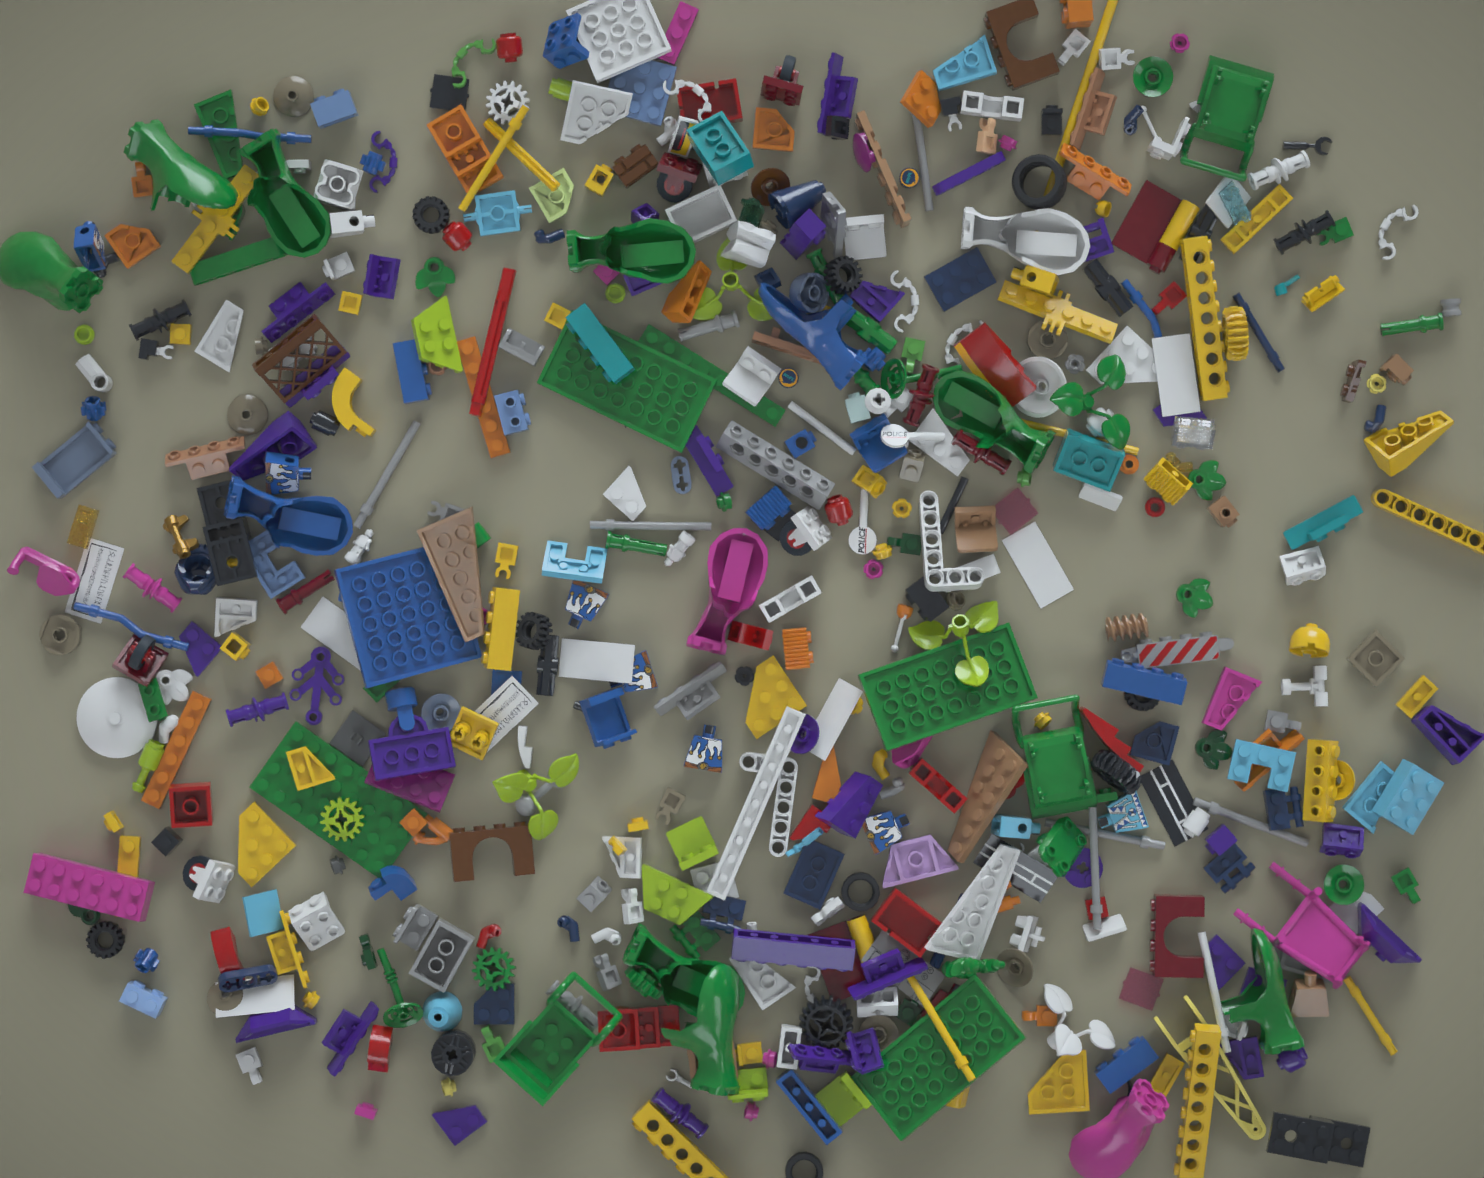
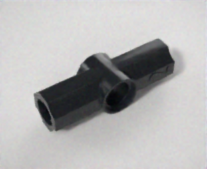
[1178,204,1218,262]
[1082,258,1134,317]
[536,635,559,696]

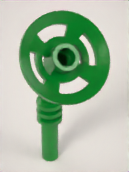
[881,358,963,399]
[377,948,423,1028]

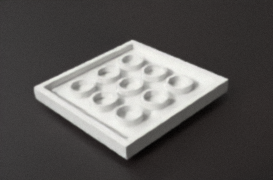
[566,0,672,84]

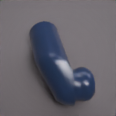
[1124,105,1144,135]
[557,915,580,942]

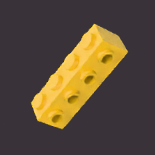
[481,587,520,671]
[1302,739,1340,822]

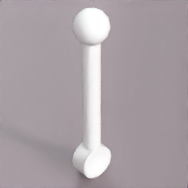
[1141,105,1162,141]

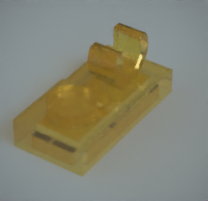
[67,505,99,549]

